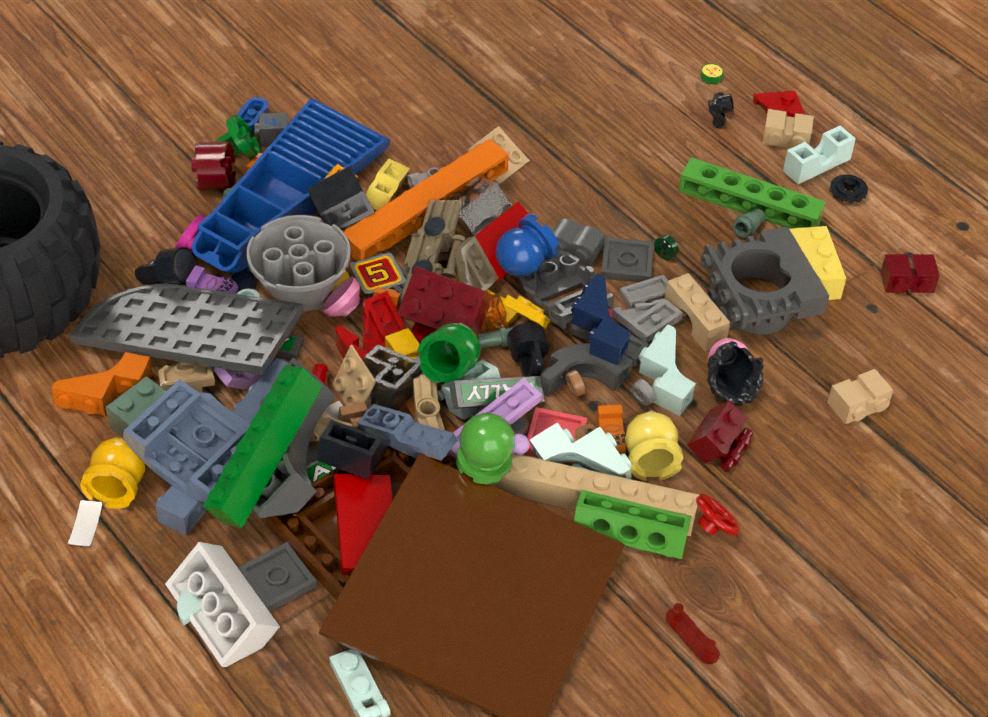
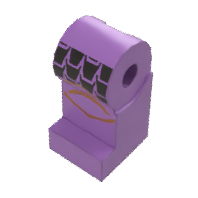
[186,265,238,294]

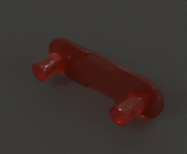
[666,603,720,664]

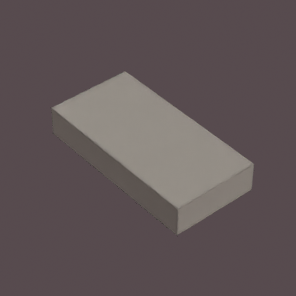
[619,275,668,309]

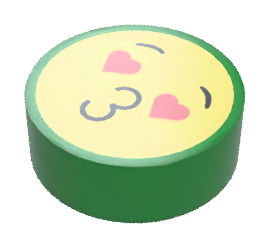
[700,64,724,84]

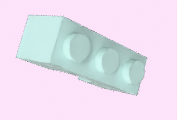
[783,126,856,184]

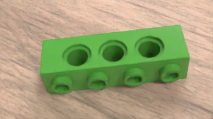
[574,490,691,559]

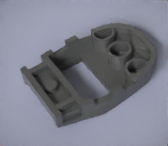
[517,250,614,328]

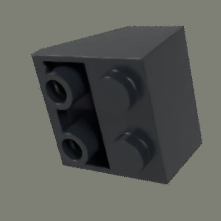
[307,166,375,230]
[317,420,390,480]

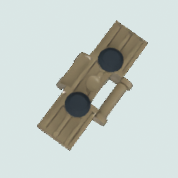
[400,200,466,304]

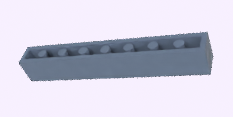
[155,358,288,536]

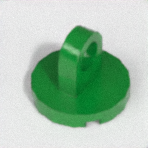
[215,115,261,159]

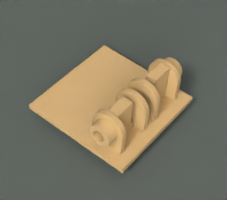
[467,126,530,185]
[332,345,376,409]

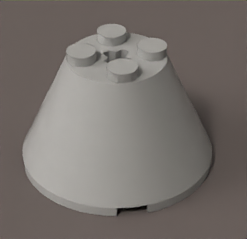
[247,215,350,312]

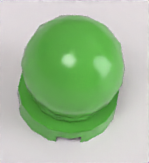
[456,412,515,484]

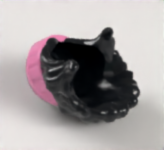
[707,338,764,406]

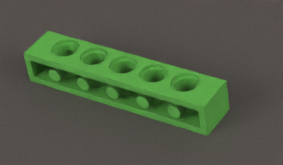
[678,157,826,229]

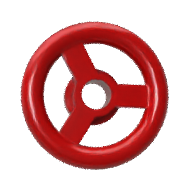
[696,494,740,536]

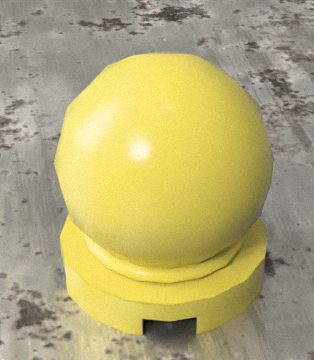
[625,411,684,481]

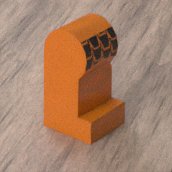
[596,405,626,455]

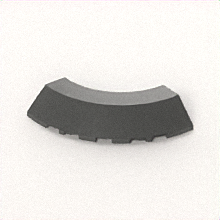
[253,358,336,518]

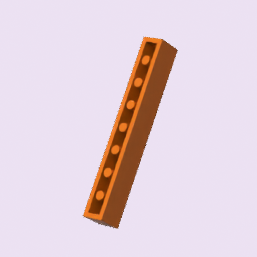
[344,139,509,261]

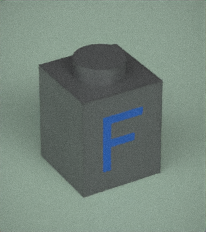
[255,113,288,146]

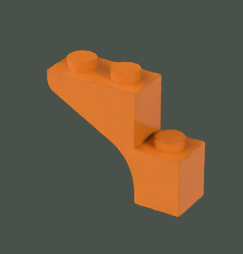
[51,352,153,416]

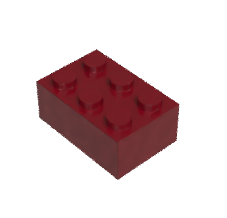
[397,266,493,336]

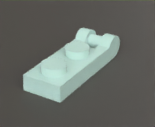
[329,649,390,717]

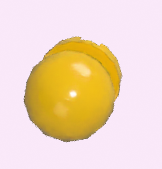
[80,437,146,509]

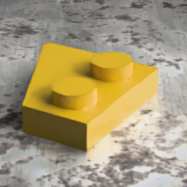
[503,295,551,329]

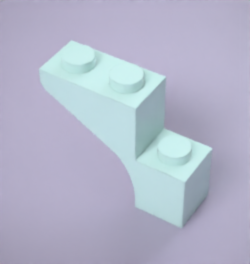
[638,324,696,416]
[530,423,632,479]

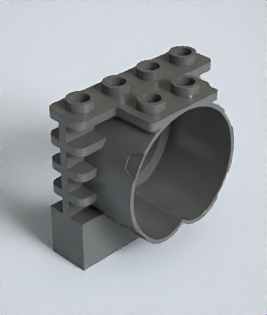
[701,226,829,335]

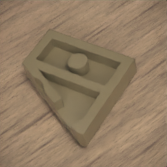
[454,236,498,291]

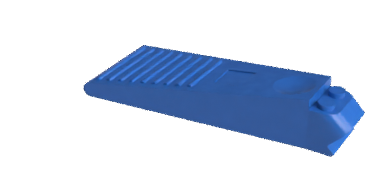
[192,98,391,273]

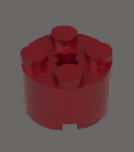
[191,141,236,190]

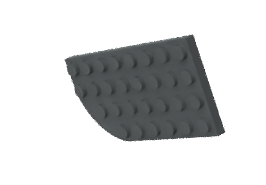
[70,284,304,375]

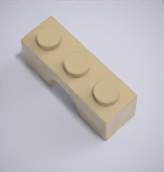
[665,273,730,352]

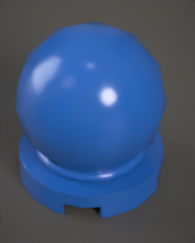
[495,213,559,277]

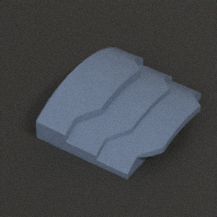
[123,379,250,503]

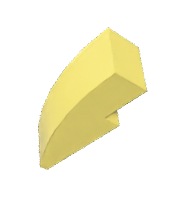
[366,159,410,210]

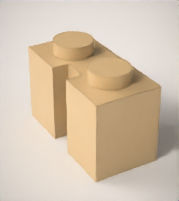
[762,109,814,149]
[827,369,893,424]

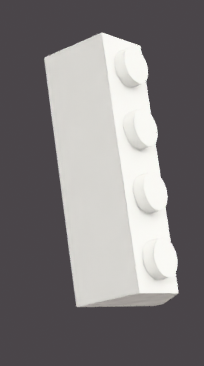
[165,542,280,667]

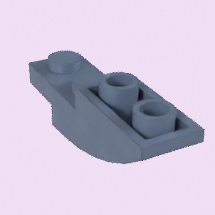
[357,404,458,461]

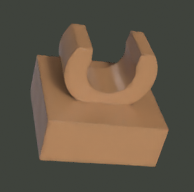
[338,402,368,430]

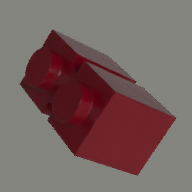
[880,254,940,293]

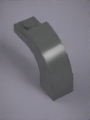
[540,343,633,397]

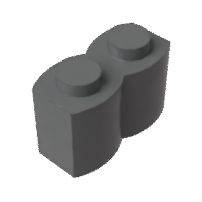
[552,218,605,265]

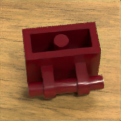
[687,400,753,472]

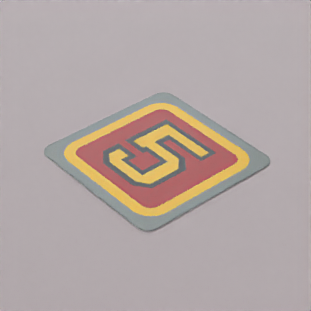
[350,253,406,294]

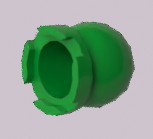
[417,323,481,383]

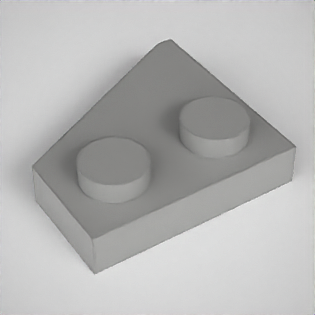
[612,299,683,343]

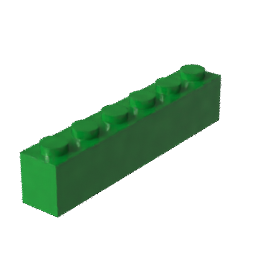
[203,366,323,528]

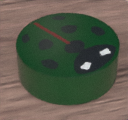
[654,234,679,260]

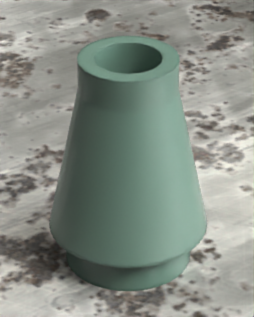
[733,209,765,238]

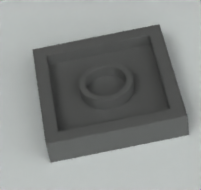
[601,237,654,282]
[237,542,317,612]

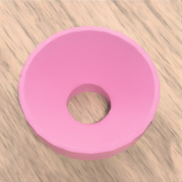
[321,277,361,317]

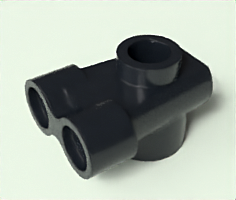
[708,92,734,128]

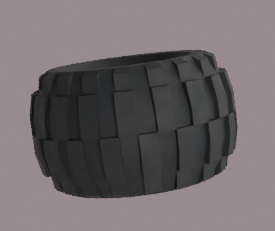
[0,141,101,358]

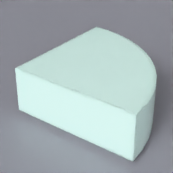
[177,588,202,626]

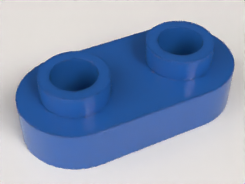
[237,97,269,133]

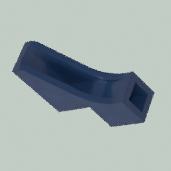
[571,273,631,365]

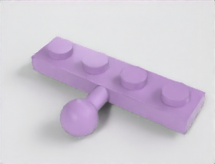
[449,378,542,460]

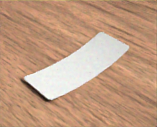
[68,500,102,546]

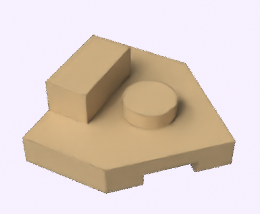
[158,361,215,392]

